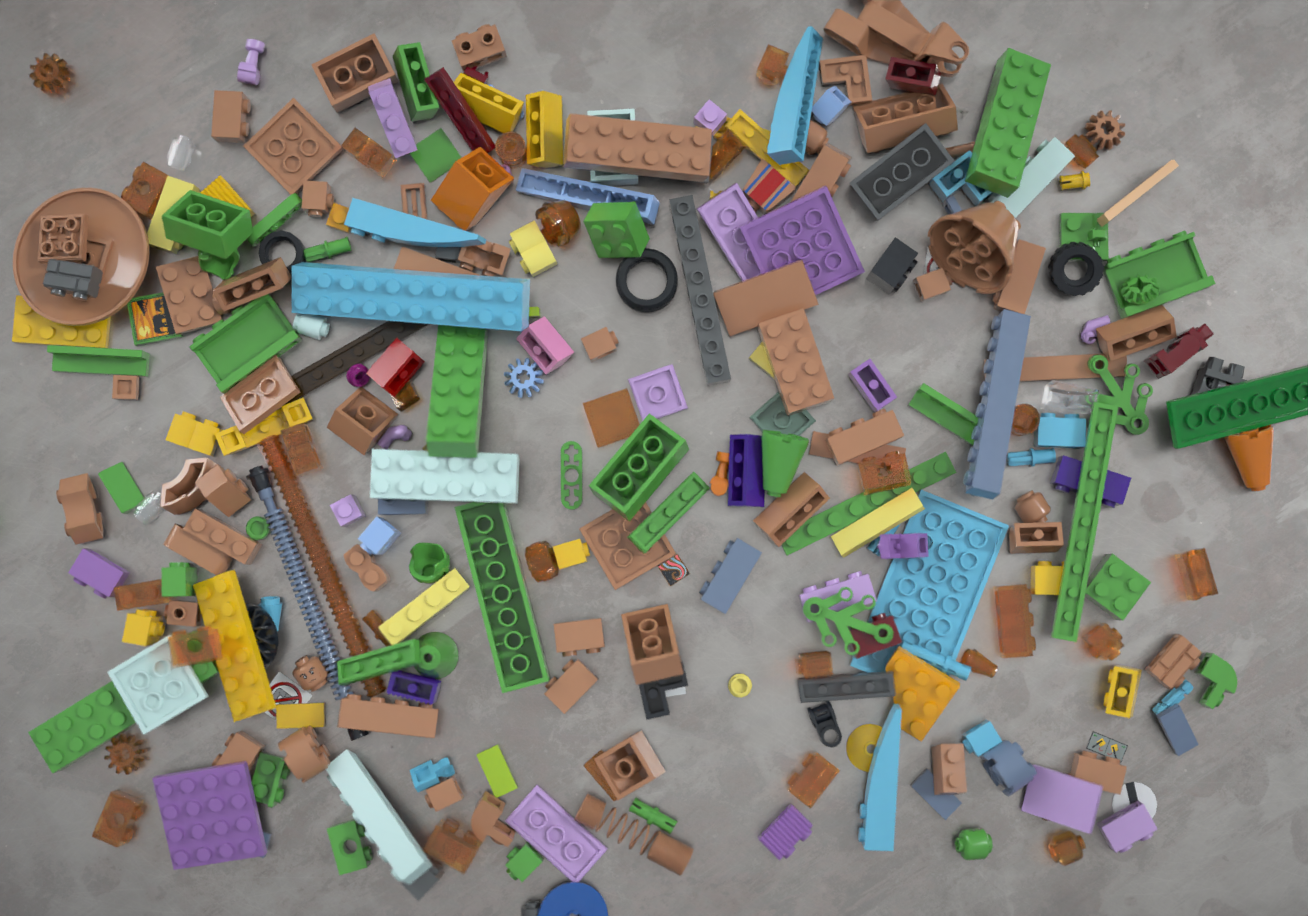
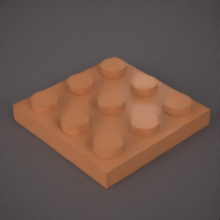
[243,98,343,195]
[579,502,676,590]

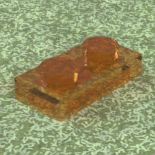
[709,129,747,180]

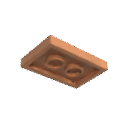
[156,256,222,335]
[220,355,300,434]

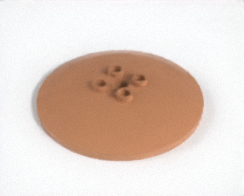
[13,188,149,326]

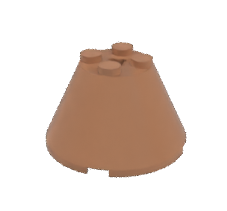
[928,201,1021,294]

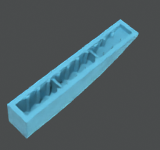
[767,26,823,165]
[344,198,486,248]
[858,704,902,851]

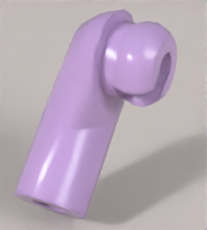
[1081,315,1111,344]
[377,425,412,450]

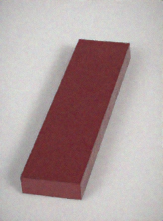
[424,67,497,153]

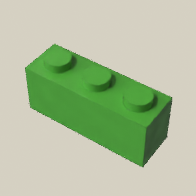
[392,42,439,122]

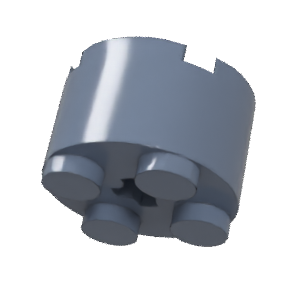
[980,740,1037,796]

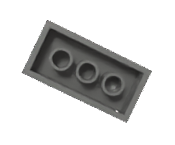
[850,123,954,220]

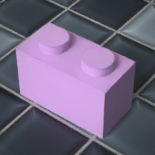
[1096,801,1158,853]

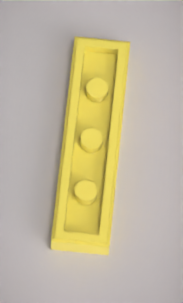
[831,488,925,558]

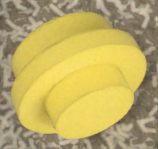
[728,674,752,698]

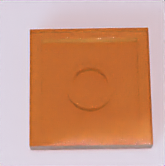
[583,388,640,448]

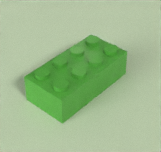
[589,413,689,522]

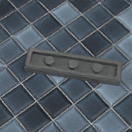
[798,671,896,703]

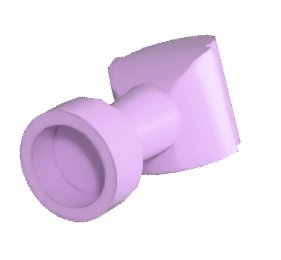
[237,39,265,85]

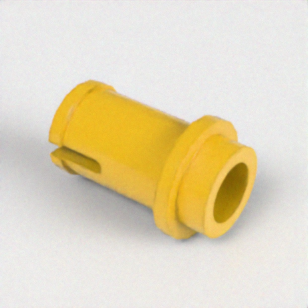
[1059,171,1090,191]

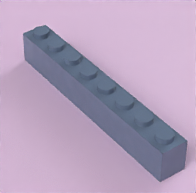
[963,309,1031,500]

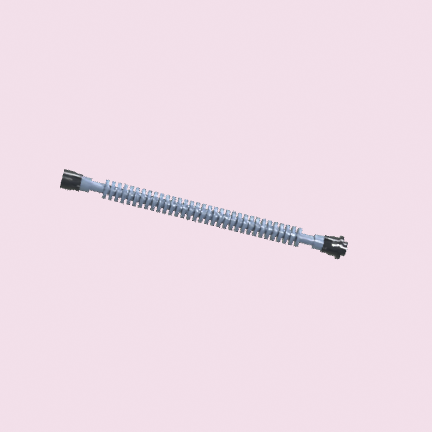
[246,465,369,741]

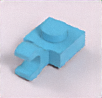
[409,757,455,793]

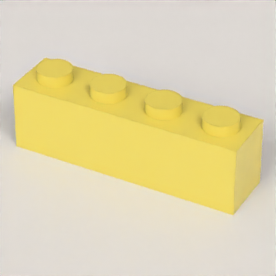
[378,568,470,645]

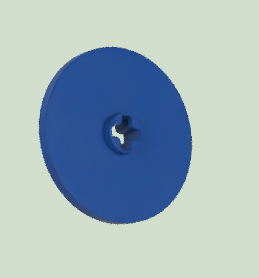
[538,882,608,916]

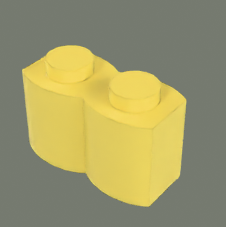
[509,220,557,277]

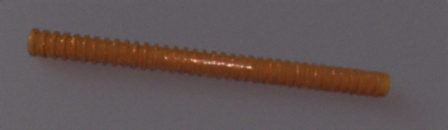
[259,435,387,698]

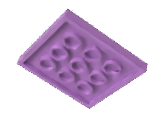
[739,185,865,295]
[153,761,267,870]

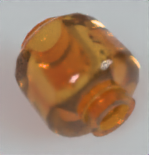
[1048,830,1086,866]

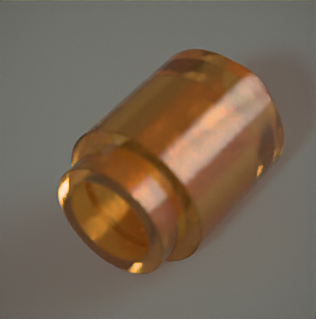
[1065,134,1099,169]

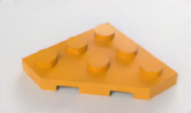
[885,646,960,742]

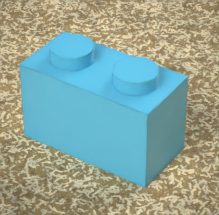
[1033,413,1086,449]

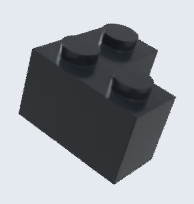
[866,237,918,295]
[639,661,688,720]

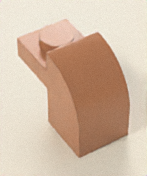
[471,791,516,847]

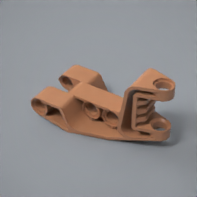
[823,0,969,77]

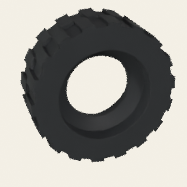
[1048,241,1104,296]

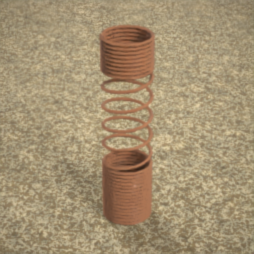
[574,793,694,876]

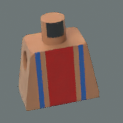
[742,159,796,215]

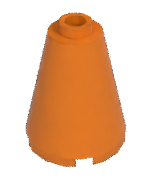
[1225,425,1274,491]

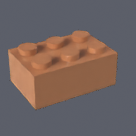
[311,33,399,113]
[621,604,683,685]

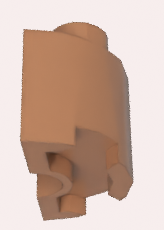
[458,241,511,277]

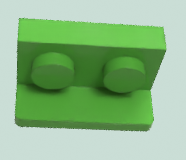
[252,752,290,808]

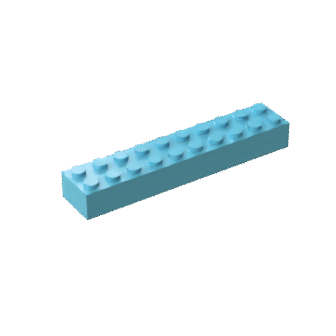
[292,262,530,331]

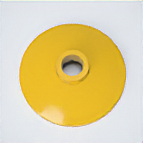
[846,724,882,772]

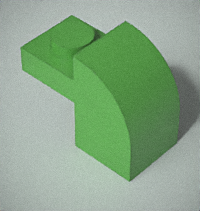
[1194,652,1237,709]

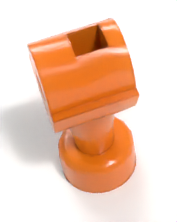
[709,451,729,496]

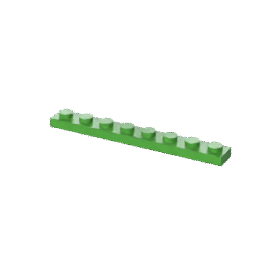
[781,452,956,556]

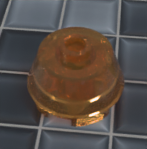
[535,200,581,247]

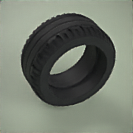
[616,248,678,312]

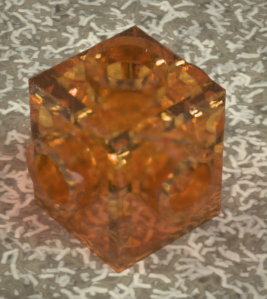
[1083,622,1124,661]

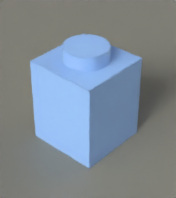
[811,86,851,126]

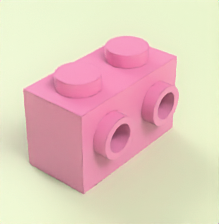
[516,316,574,375]

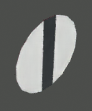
[1112,782,1157,818]

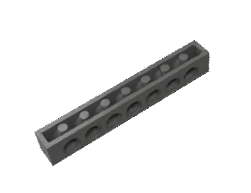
[669,195,731,386]

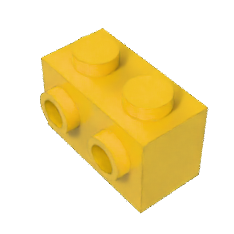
[122,609,165,646]
[1103,665,1142,719]

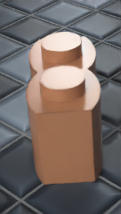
[344,544,390,592]

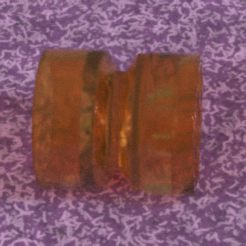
[495,132,527,169]
[1011,404,1040,437]

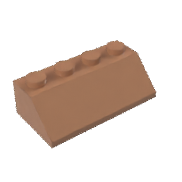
[853,84,958,153]

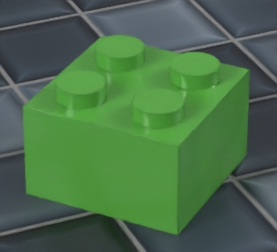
[583,202,650,258]
[1085,554,1151,621]

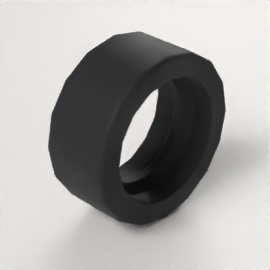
[258,230,305,276]

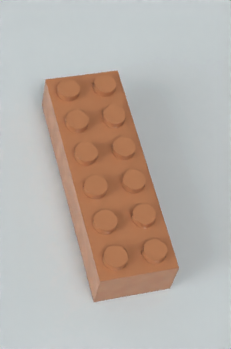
[563,113,712,182]

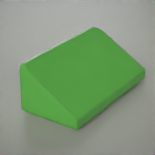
[98,462,147,514]

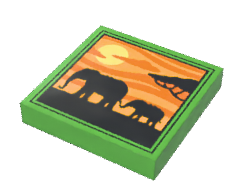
[127,292,183,346]

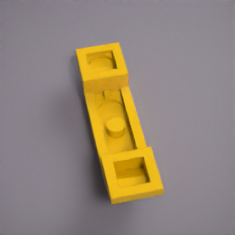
[215,398,313,456]

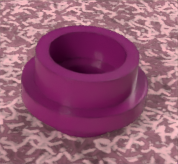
[346,364,370,387]

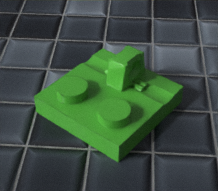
[1059,213,1109,261]

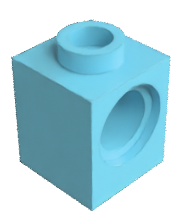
[962,720,1003,757]

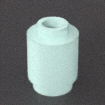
[293,313,330,340]

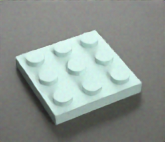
[107,634,209,735]

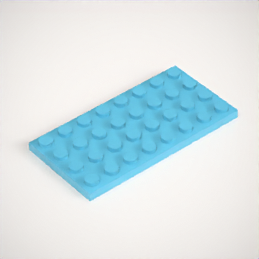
[850,490,1009,676]

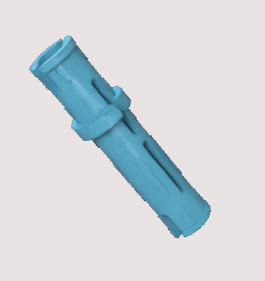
[901,639,971,681]

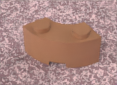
[160,458,217,515]
[56,473,103,545]

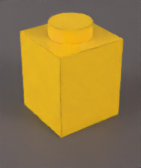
[553,539,590,570]

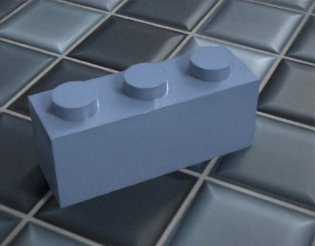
[699,538,762,614]

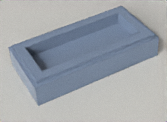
[1156,703,1199,756]
[910,769,962,820]

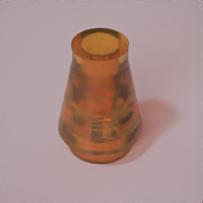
[960,649,998,678]

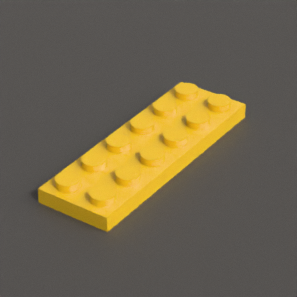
[193,570,276,722]

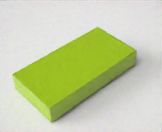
[476,744,518,798]

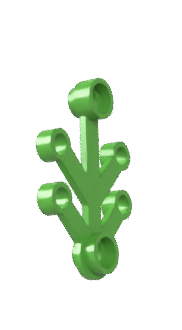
[1084,354,1153,435]
[803,587,894,656]

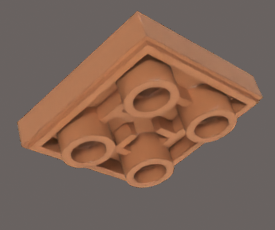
[38,214,89,263]

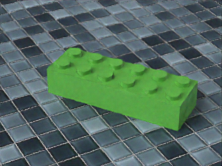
[965,48,1051,198]
[426,325,488,458]

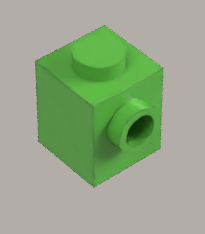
[505,842,544,882]

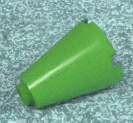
[762,430,809,497]
[414,632,459,679]

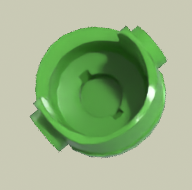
[198,249,240,280]
[409,543,450,584]

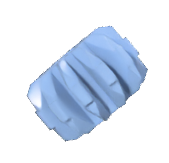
[504,358,544,398]

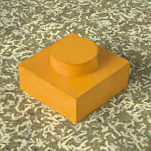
[326,203,351,234]

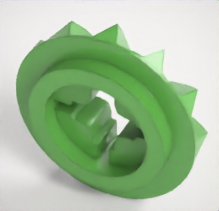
[1121,274,1160,304]

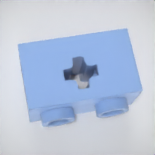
[358,517,401,555]

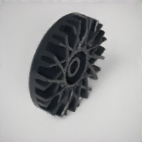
[245,603,278,669]

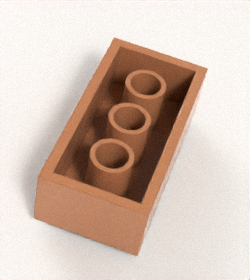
[757,308,834,416]

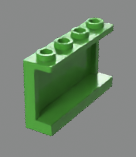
[1103,230,1216,319]
[189,294,303,394]

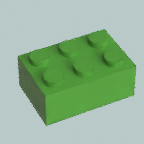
[162,190,253,259]

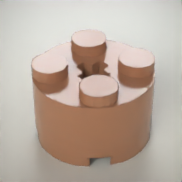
[278,725,331,783]

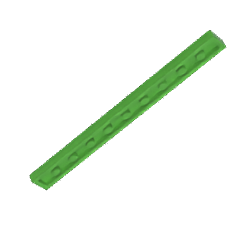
[1051,402,1119,642]

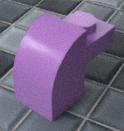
[878,533,928,559]

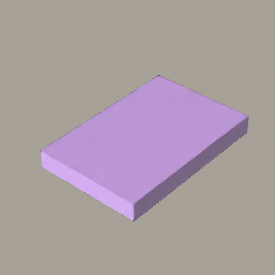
[1021,764,1103,834]

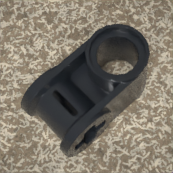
[807,701,842,748]

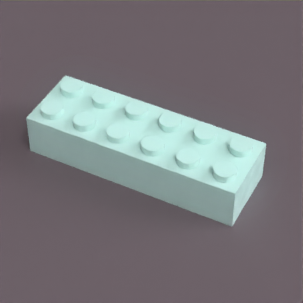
[370,449,520,504]

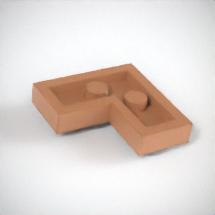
[819,55,872,105]

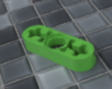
[247,193,302,247]
[561,441,583,510]

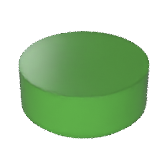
[246,516,271,540]

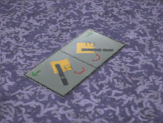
[1086,731,1128,763]

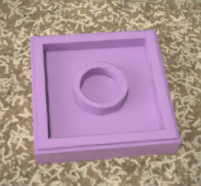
[628,364,688,421]

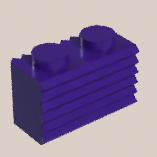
[387,670,441,705]

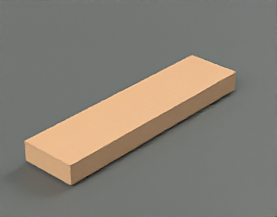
[1097,160,1179,227]

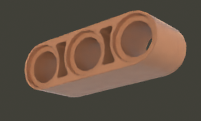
[163,523,234,575]

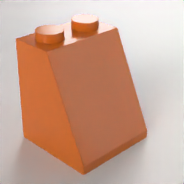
[431,147,514,231]

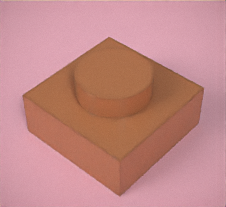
[112,375,139,400]

